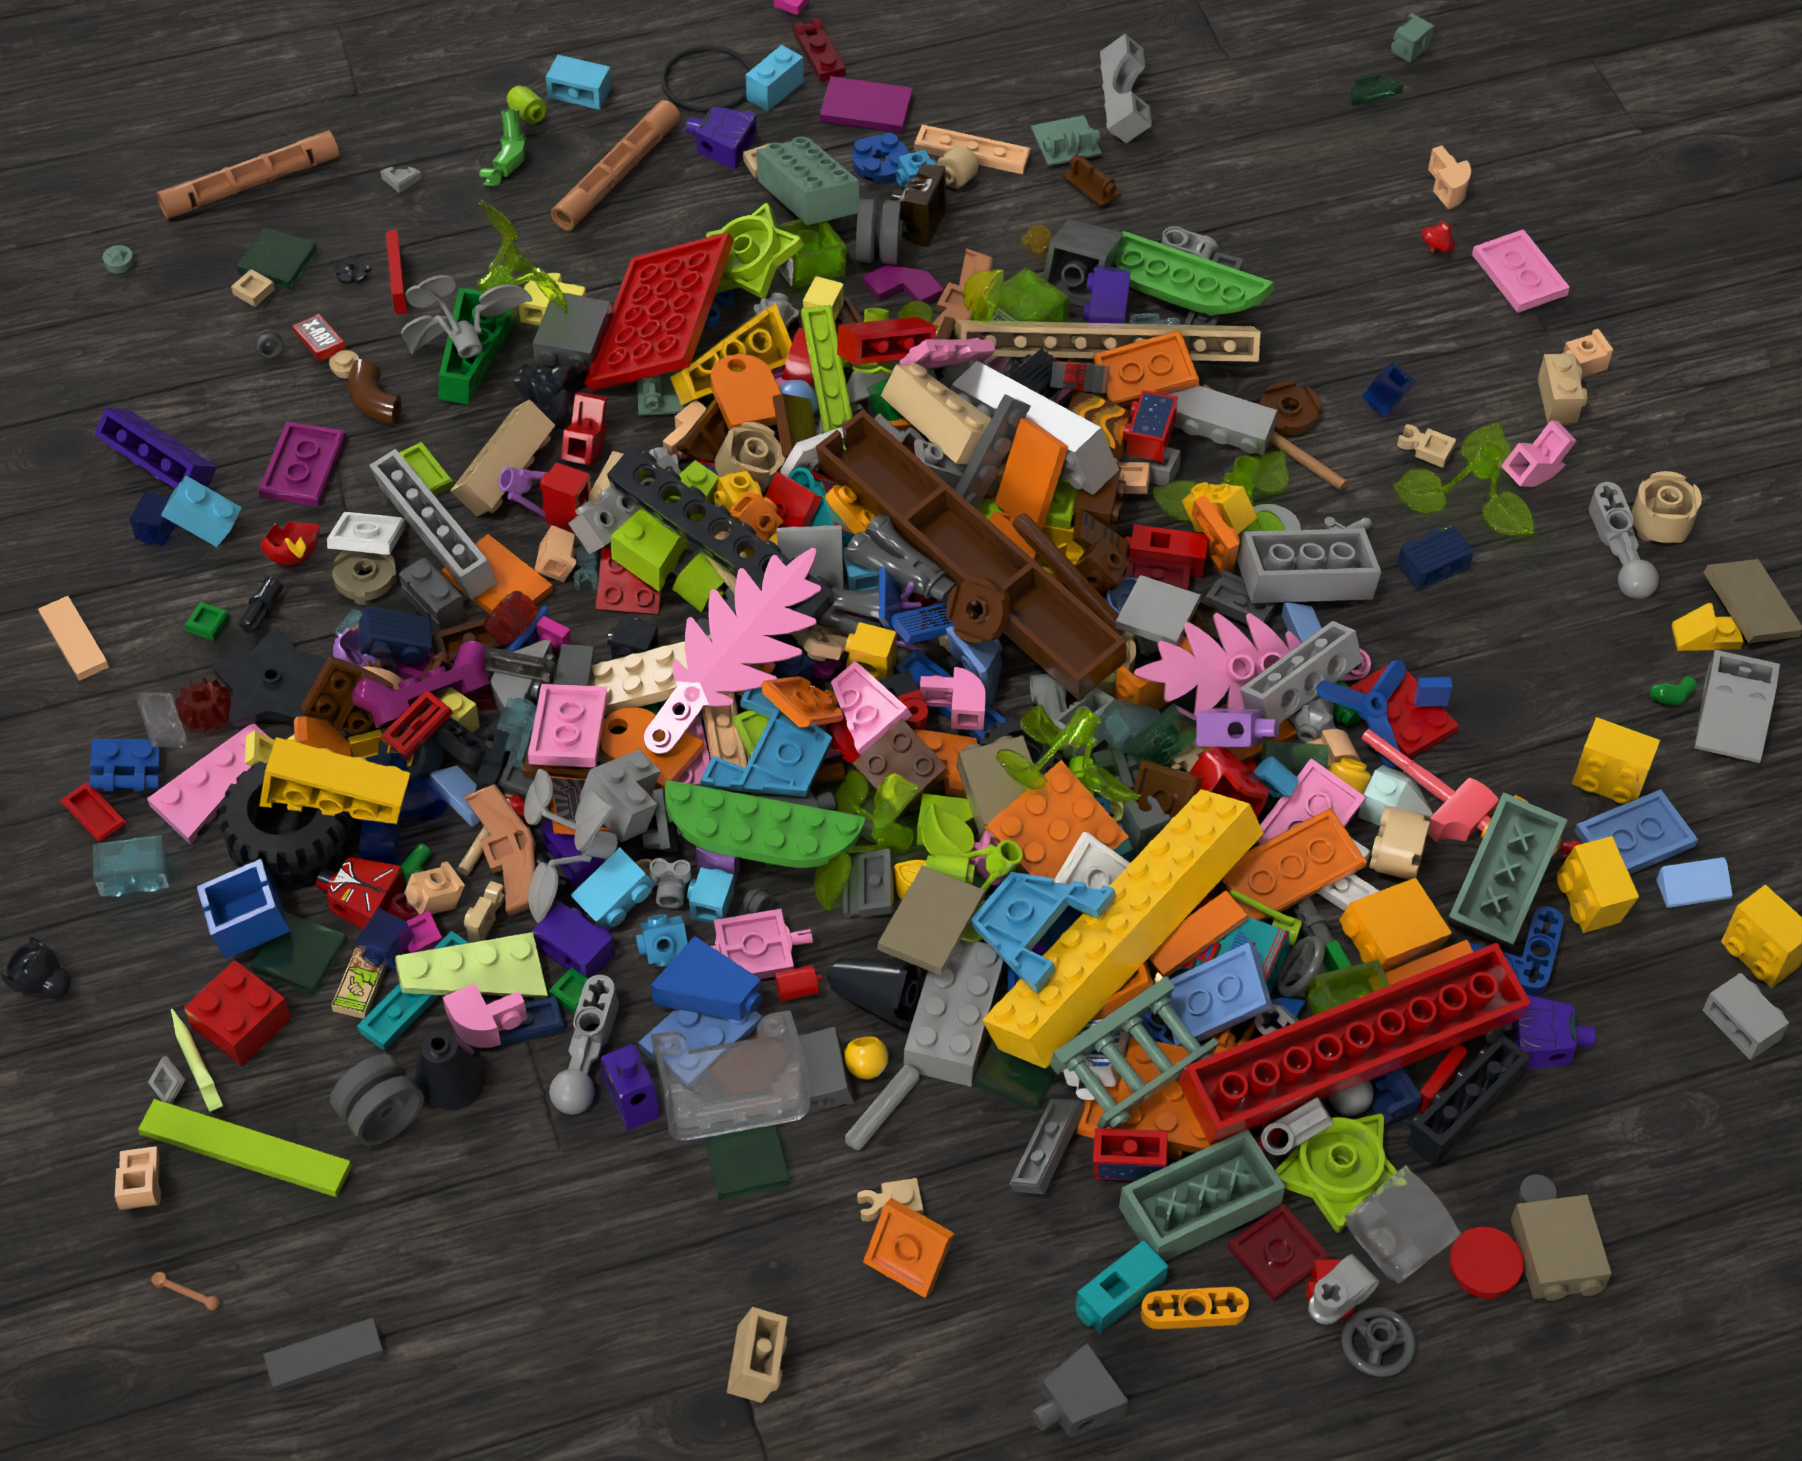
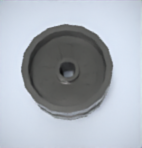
[856,198,903,265]
[330,1054,424,1146]

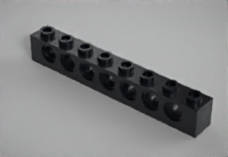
[607,446,834,631]

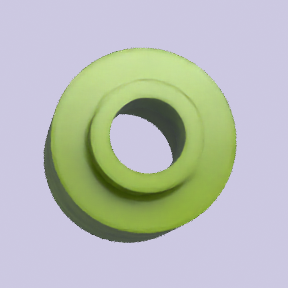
[507,86,547,125]
[926,853,975,885]

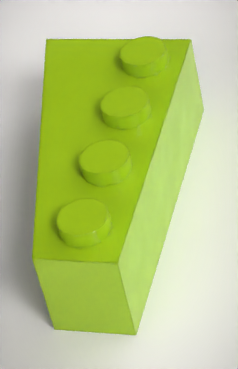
[611,460,719,592]

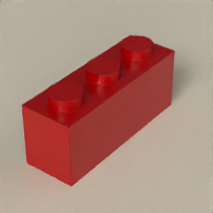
[837,317,937,365]

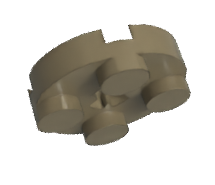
[332,550,397,605]

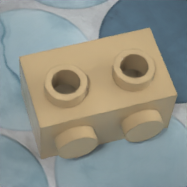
[1538,354,1587,424]
[727,1307,787,1403]

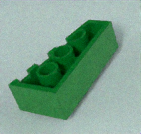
[438,287,518,404]

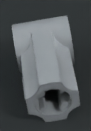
[1030,673,1067,727]
[1261,1097,1334,1155]

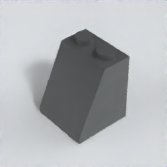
[1043,218,1124,307]

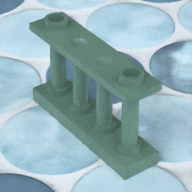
[1049,976,1219,1129]

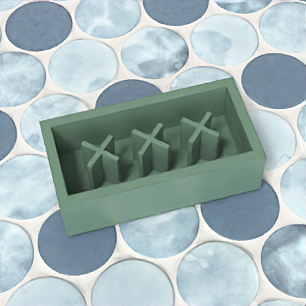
[756,137,859,225]
[1447,792,1568,949]
[1119,1129,1285,1262]

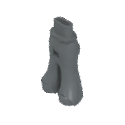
[845,514,956,602]
[817,587,884,635]

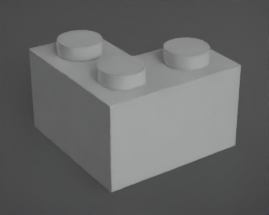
[579,749,660,842]

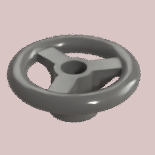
[1276,935,1327,997]
[1341,1307,1416,1377]

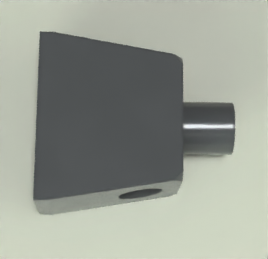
[1031,1343,1128,1437]

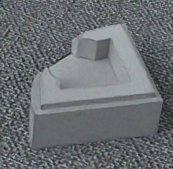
[380,167,422,193]

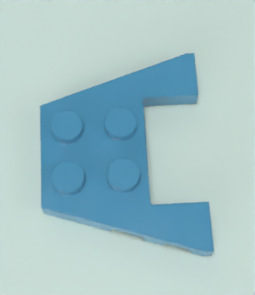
[700,688,832,797]
[971,872,1116,993]

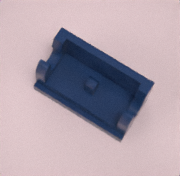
[1369,1067,1422,1128]

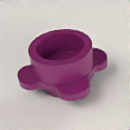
[809,657,841,679]

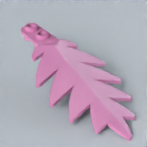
[644,548,822,754]
[1134,613,1371,718]

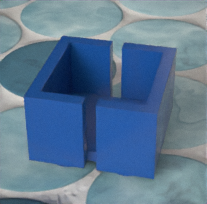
[197,859,290,959]

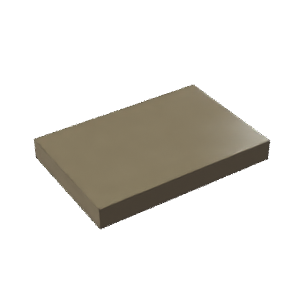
[1703,559,1802,643]
[878,866,985,975]

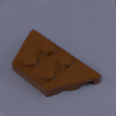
[676,371,741,463]

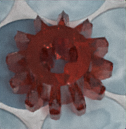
[484,590,539,645]
[175,677,231,734]

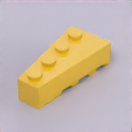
[670,303,792,406]
[260,737,410,824]

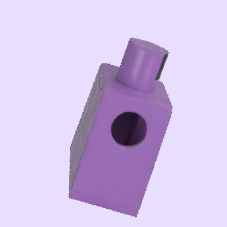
[1196,708,1279,747]

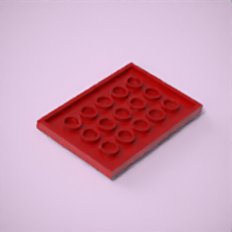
[584,232,734,391]

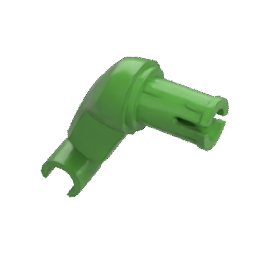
[479,109,527,186]

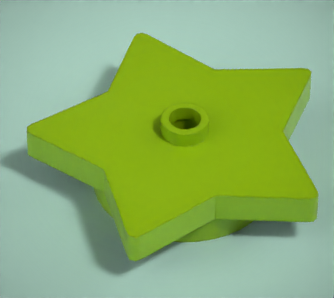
[706,203,805,298]
[1275,1114,1409,1233]

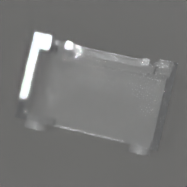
[651,1010,810,1141]

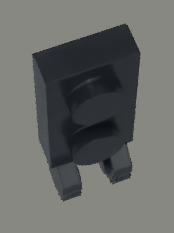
[475,710,514,791]

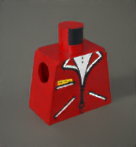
[316,858,405,936]

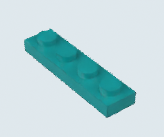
[357,931,469,1051]

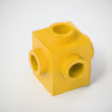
[714,470,763,511]

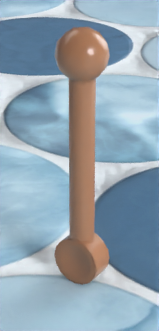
[151,1272,220,1311]

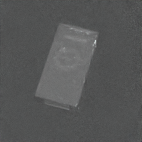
[137,693,187,747]

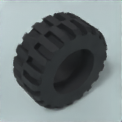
[219,762,355,887]

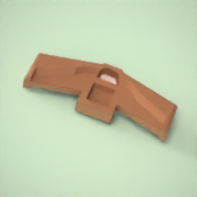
[932,248,993,336]
[463,784,536,916]

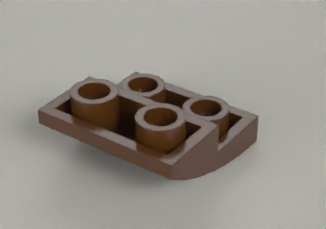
[301,656,394,735]

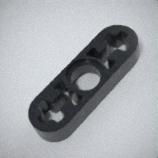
[409,698,487,765]

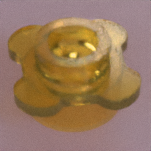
[1021,225,1053,254]

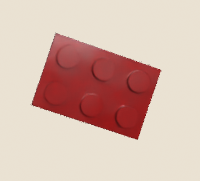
[1349,665,1459,759]

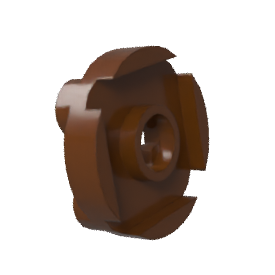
[1260,381,1321,437]
[946,577,1011,643]

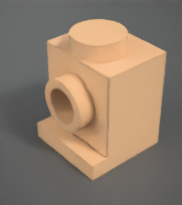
[1562,329,1613,377]
[535,525,576,582]
[404,861,465,915]

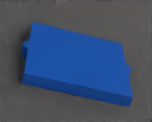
[879,567,901,641]

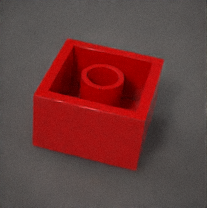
[184,960,291,1067]

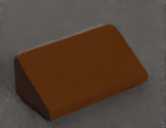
[432,615,505,662]

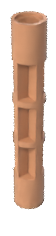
[551,100,681,231]
[156,130,339,219]

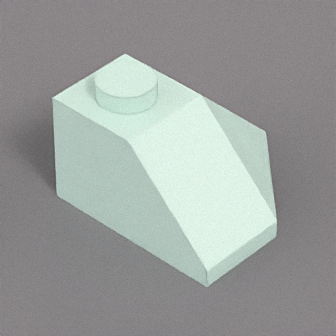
[1358,765,1433,826]

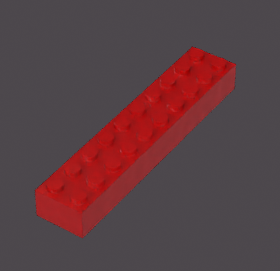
[1178,943,1531,1145]

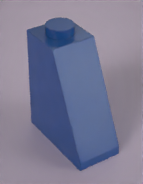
[651,936,763,1021]

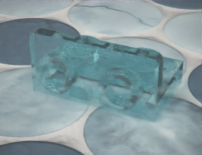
[497,698,537,768]

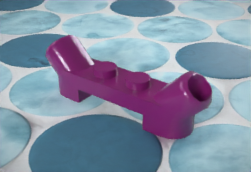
[352,641,490,728]

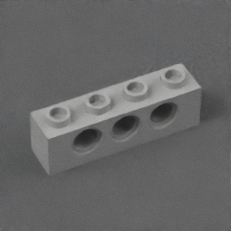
[1240,621,1362,724]

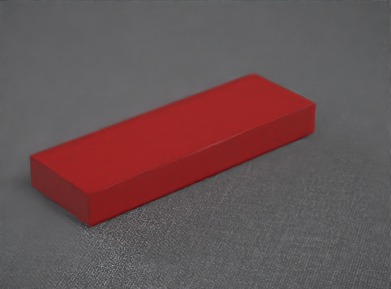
[386,230,407,315]

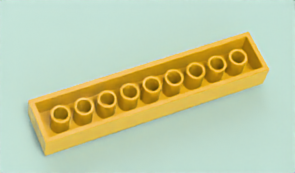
[982,789,1264,1069]

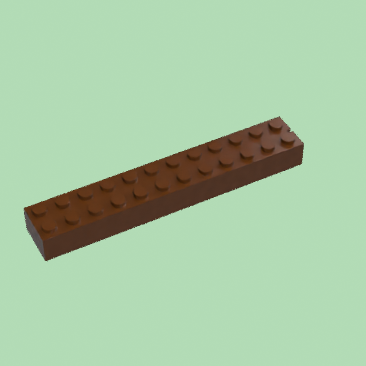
[816,409,1126,701]

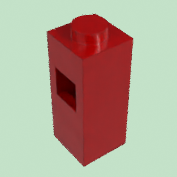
[1125,524,1208,578]

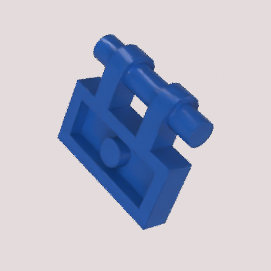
[89,739,160,791]

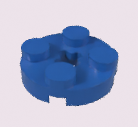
[852,133,909,184]

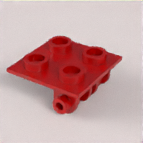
[595,547,661,615]

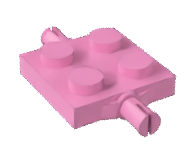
[711,909,813,979]

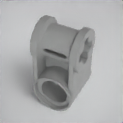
[1161,226,1218,260]
[1308,1254,1380,1324]

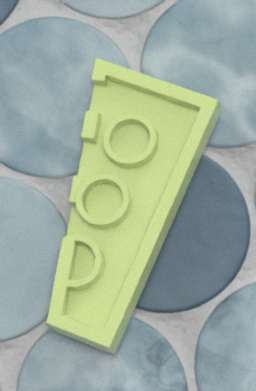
[395,932,548,1000]

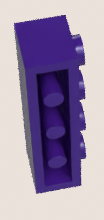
[94,408,217,490]

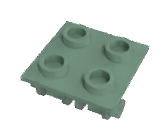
[1031,115,1102,166]
[637,370,699,416]

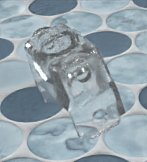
[1344,1165,1462,1284]

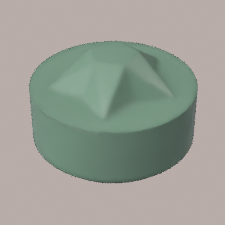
[103,245,134,274]

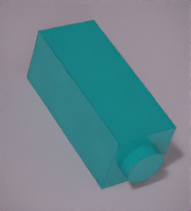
[1075,1240,1168,1334]

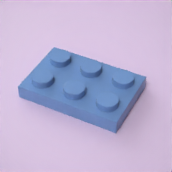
[1574,789,1698,875]
[1169,942,1273,1047]
[638,1009,762,1091]

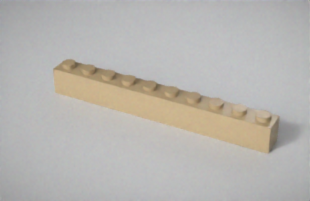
[956,320,1261,362]

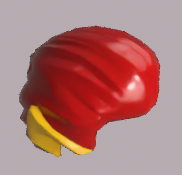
[260,521,321,566]

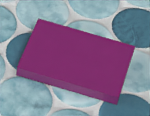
[820,76,913,133]
[258,421,347,507]

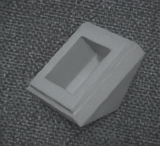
[148,1056,185,1104]

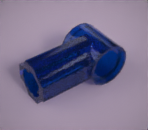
[398,776,447,821]

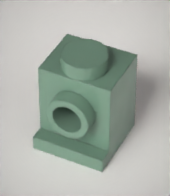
[1391,13,1434,63]

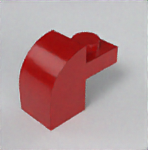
[782,327,814,387]
[561,392,608,465]

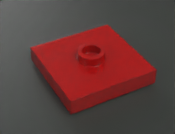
[765,471,823,528]

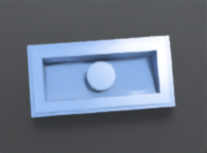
[1282,602,1322,644]
[429,766,481,827]
[1656,857,1733,908]

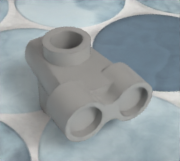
[650,858,691,909]

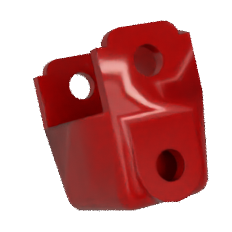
[1189,746,1270,818]

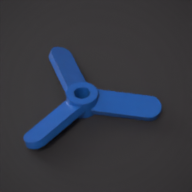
[1316,660,1406,768]

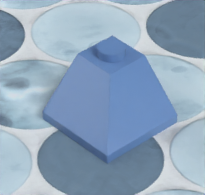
[946,626,1003,706]

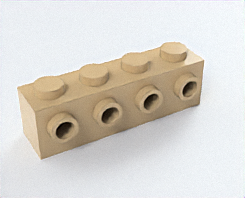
[450,399,555,517]

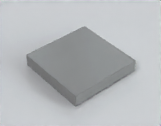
[1115,575,1201,646]

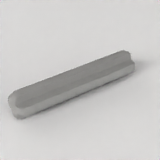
[845,1064,919,1151]

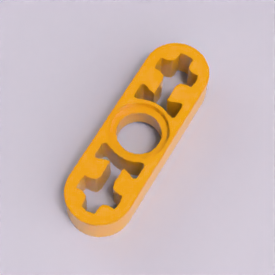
[1140,1287,1249,1330]

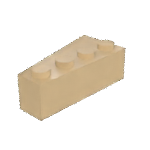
[881,363,991,465]

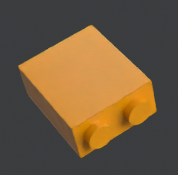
[1339,877,1452,976]

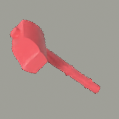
[1361,729,1499,843]

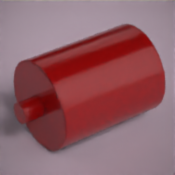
[774,965,823,1002]

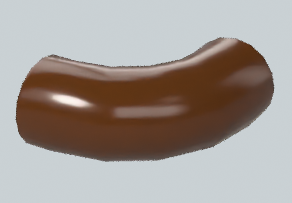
[347,359,402,425]

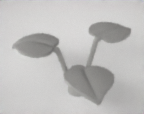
[401,275,533,358]
[524,769,617,923]

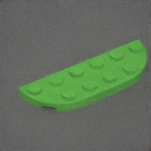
[1115,231,1274,316]
[665,780,866,868]

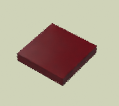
[1227,1203,1331,1302]

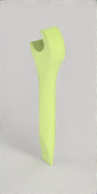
[171,1009,223,1112]

